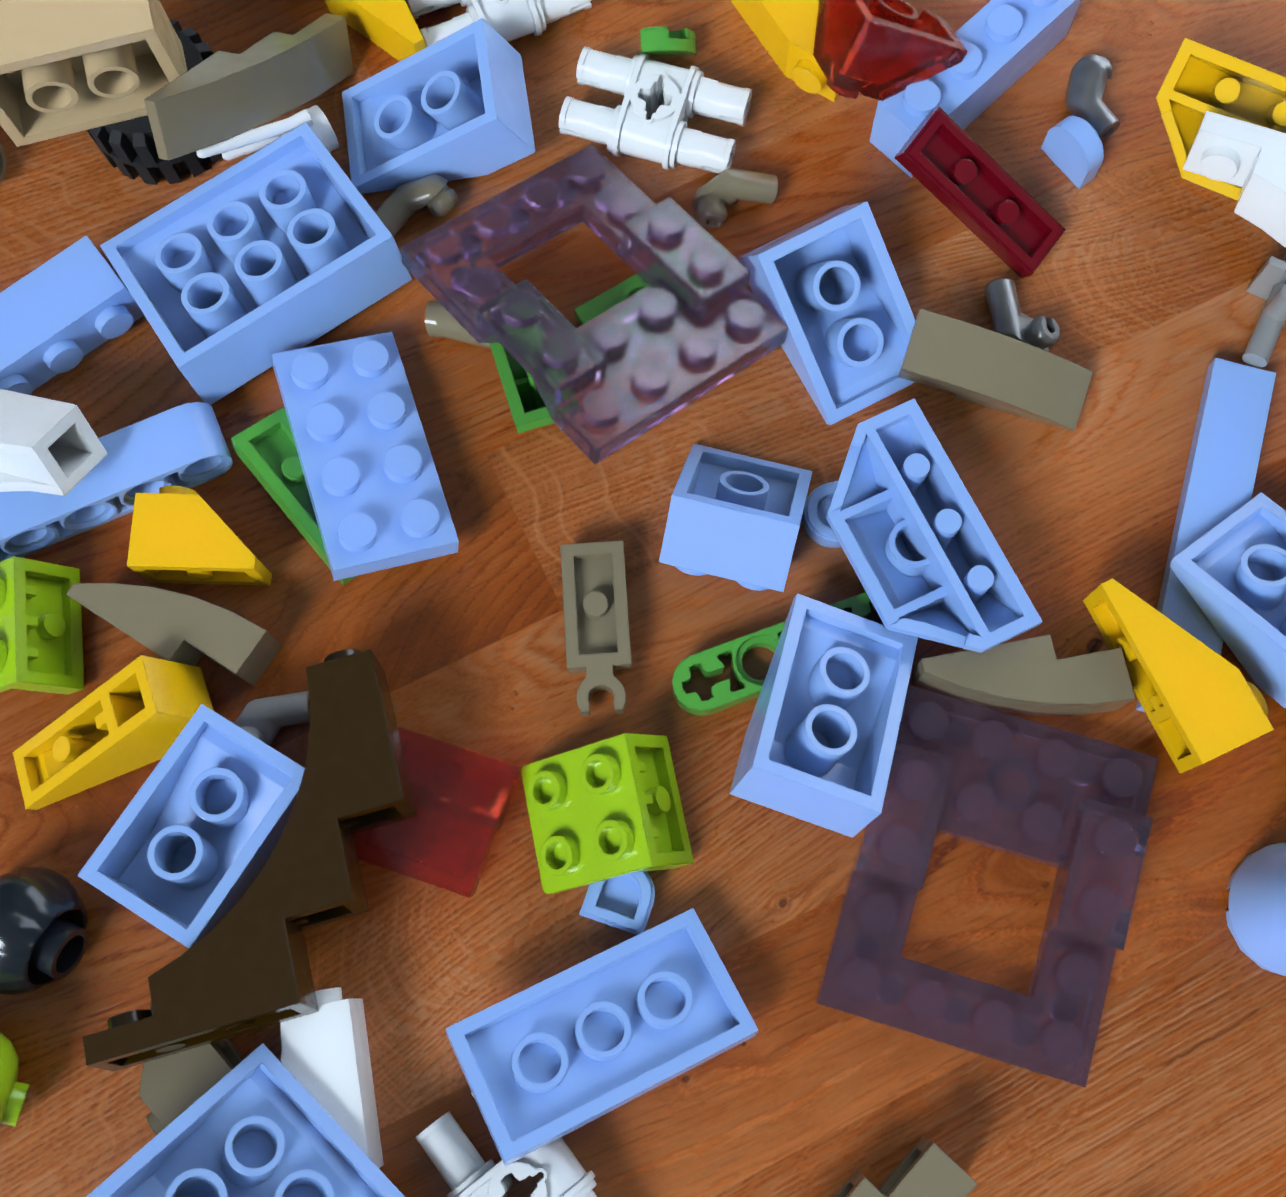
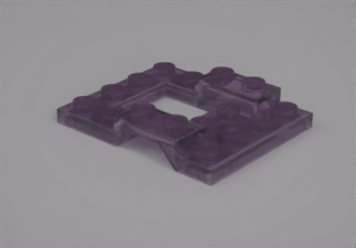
[401,144,789,464]
[815,685,1159,1087]

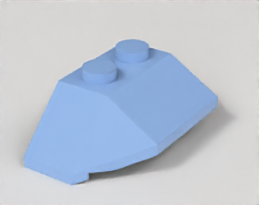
[826,398,1043,653]

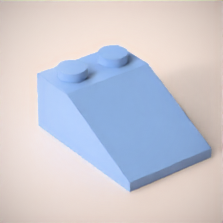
[342,18,536,194]
[738,201,915,425]
[1170,492,1286,709]
[729,593,918,838]
[77,704,305,948]

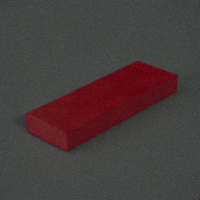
[894,106,1066,278]

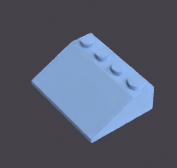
[100,122,412,405]
[86,1043,405,1197]

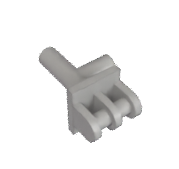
[1242,254,1286,368]

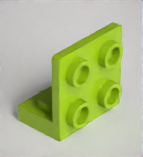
[0,556,84,695]
[521,733,694,894]

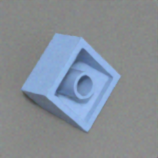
[659,443,812,592]

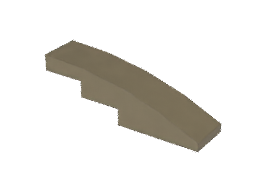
[144,13,354,161]

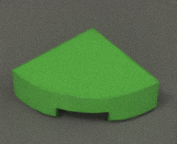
[639,26,697,58]

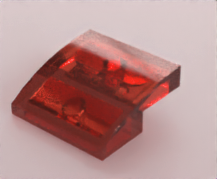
[353,727,521,898]

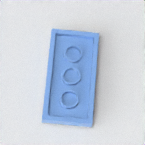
[272,332,459,581]
[446,908,759,1166]

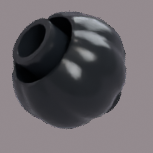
[0,867,89,995]

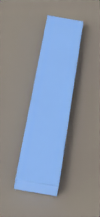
[1136,358,1276,712]

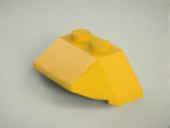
[1156,38,1286,201]

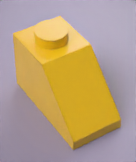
[127,486,272,586]

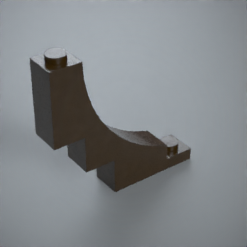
[82,649,418,1072]

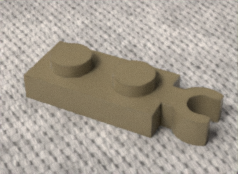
[560,540,632,717]

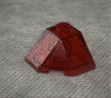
[813,0,968,101]

